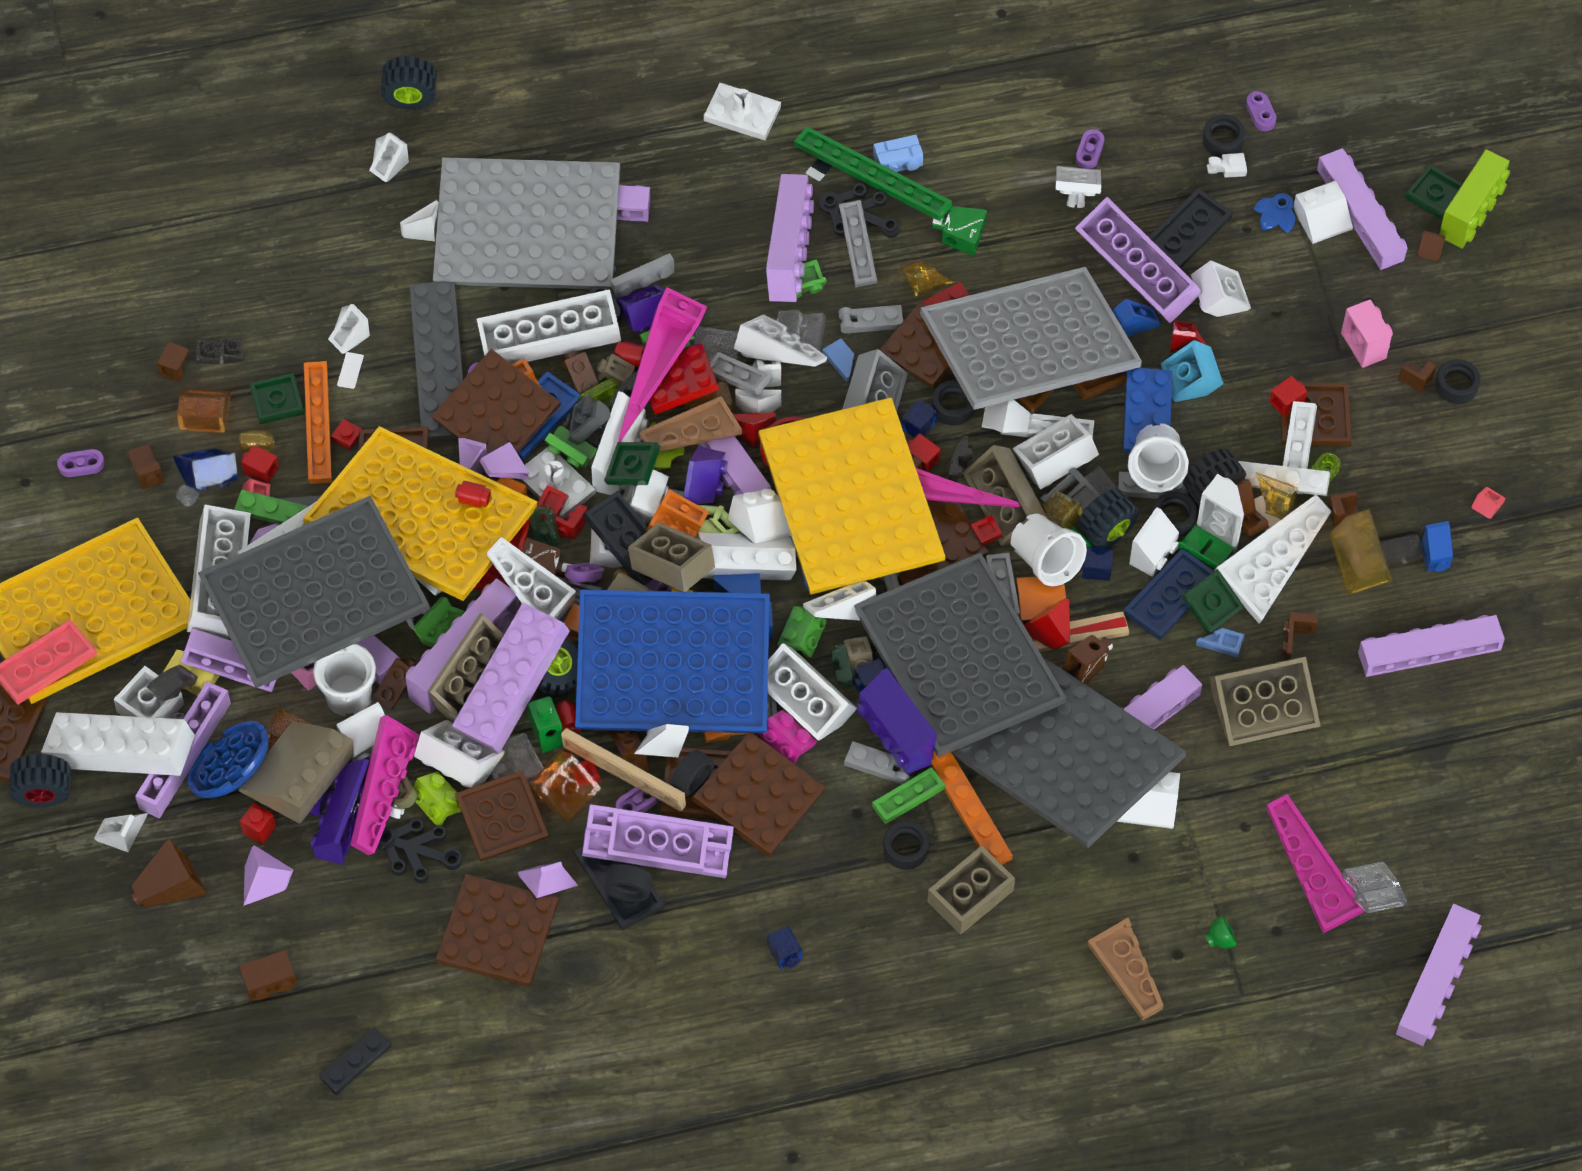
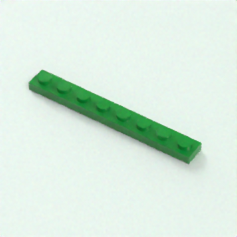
[794,127,952,221]

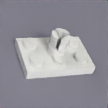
[704,83,781,140]
[1056,166,1101,208]
[518,448,596,519]

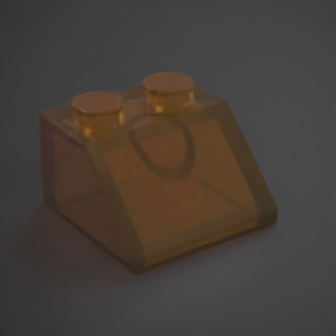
[177,389,231,432]
[528,751,601,822]

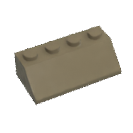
[963,445,1048,546]

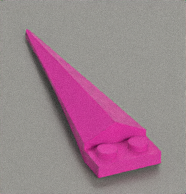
[618,287,707,442]
[916,468,1020,507]

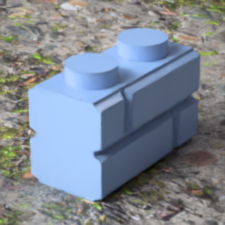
[873,135,923,172]

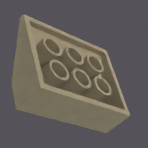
[428,613,504,723]
[1209,657,1321,746]
[239,721,353,824]

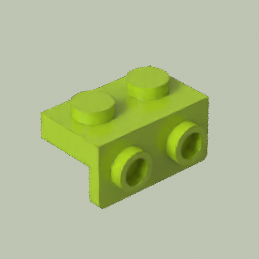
[413,771,461,826]

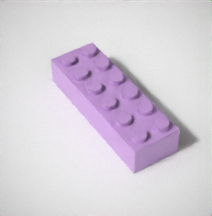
[766,174,814,302]
[1075,197,1202,323]
[406,578,520,715]
[452,603,569,754]

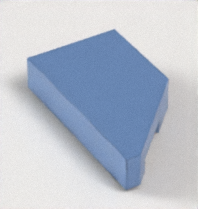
[822,338,854,382]
[1196,628,1245,658]

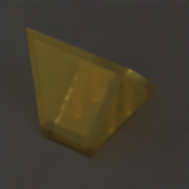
[901,261,955,296]
[1256,472,1298,519]
[1042,490,1083,529]

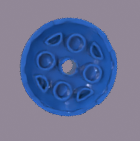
[187,721,269,798]

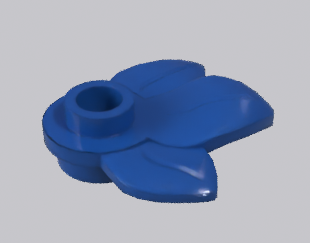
[1254,193,1296,233]

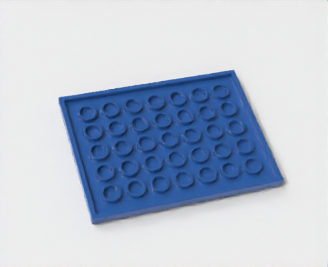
[575,590,770,734]

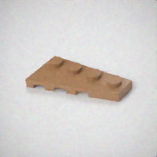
[639,396,742,452]
[1087,918,1163,1021]

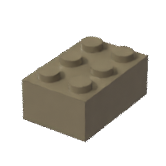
[628,522,715,592]
[927,846,1015,935]

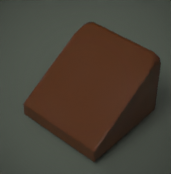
[1418,231,1446,261]

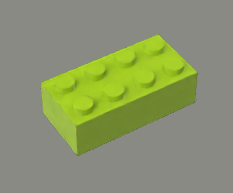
[1439,149,1510,249]

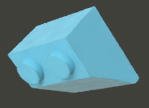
[1161,340,1223,402]

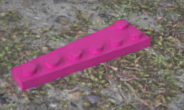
[350,715,420,855]
[1266,794,1365,933]

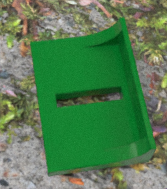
[1177,525,1234,571]

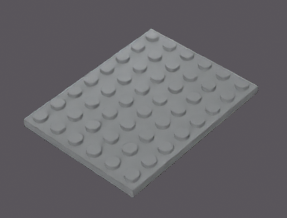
[433,158,620,290]
[920,267,1142,410]

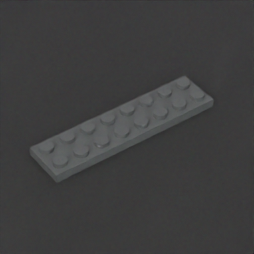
[409,281,463,441]

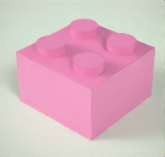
[1341,299,1393,368]

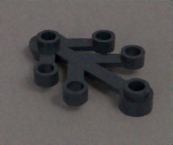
[819,183,900,238]
[377,818,462,883]

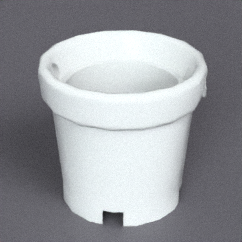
[1128,423,1189,493]
[1010,514,1087,587]
[313,643,376,716]

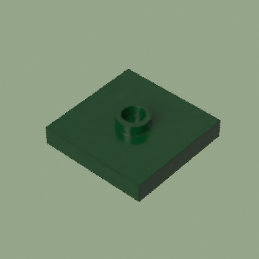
[1405,164,1463,220]
[249,373,304,424]
[604,442,661,485]
[1181,569,1244,634]

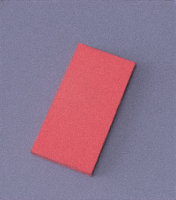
[0,620,97,705]

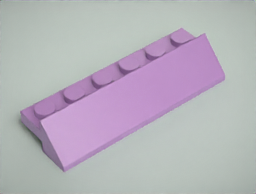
[582,804,734,878]

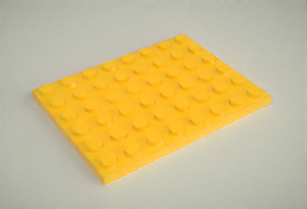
[759,397,945,595]
[303,426,537,601]
[0,517,191,704]

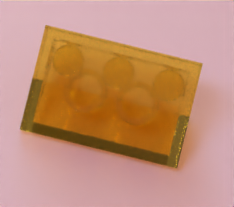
[1329,509,1393,595]

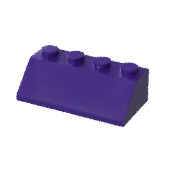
[857,668,937,774]
[311,759,370,865]

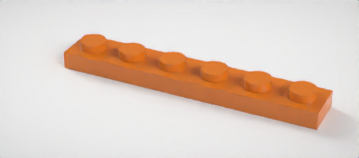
[304,361,332,484]
[930,751,1013,865]

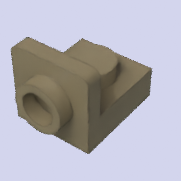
[596,354,635,388]
[844,636,874,675]

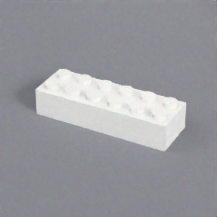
[477,290,621,364]
[187,505,251,639]
[41,712,195,776]

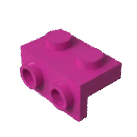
[758,709,817,764]

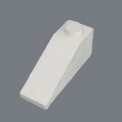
[803,581,876,620]

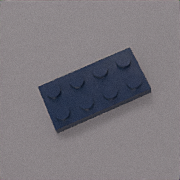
[1124,548,1213,641]

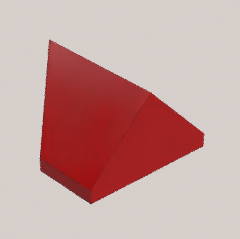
[1170,321,1215,357]
[733,412,776,448]
[1024,598,1070,650]

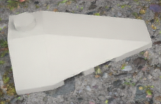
[734,314,827,366]
[487,537,576,620]

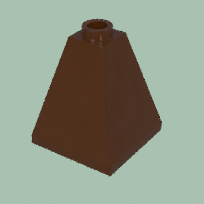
[131,839,207,907]

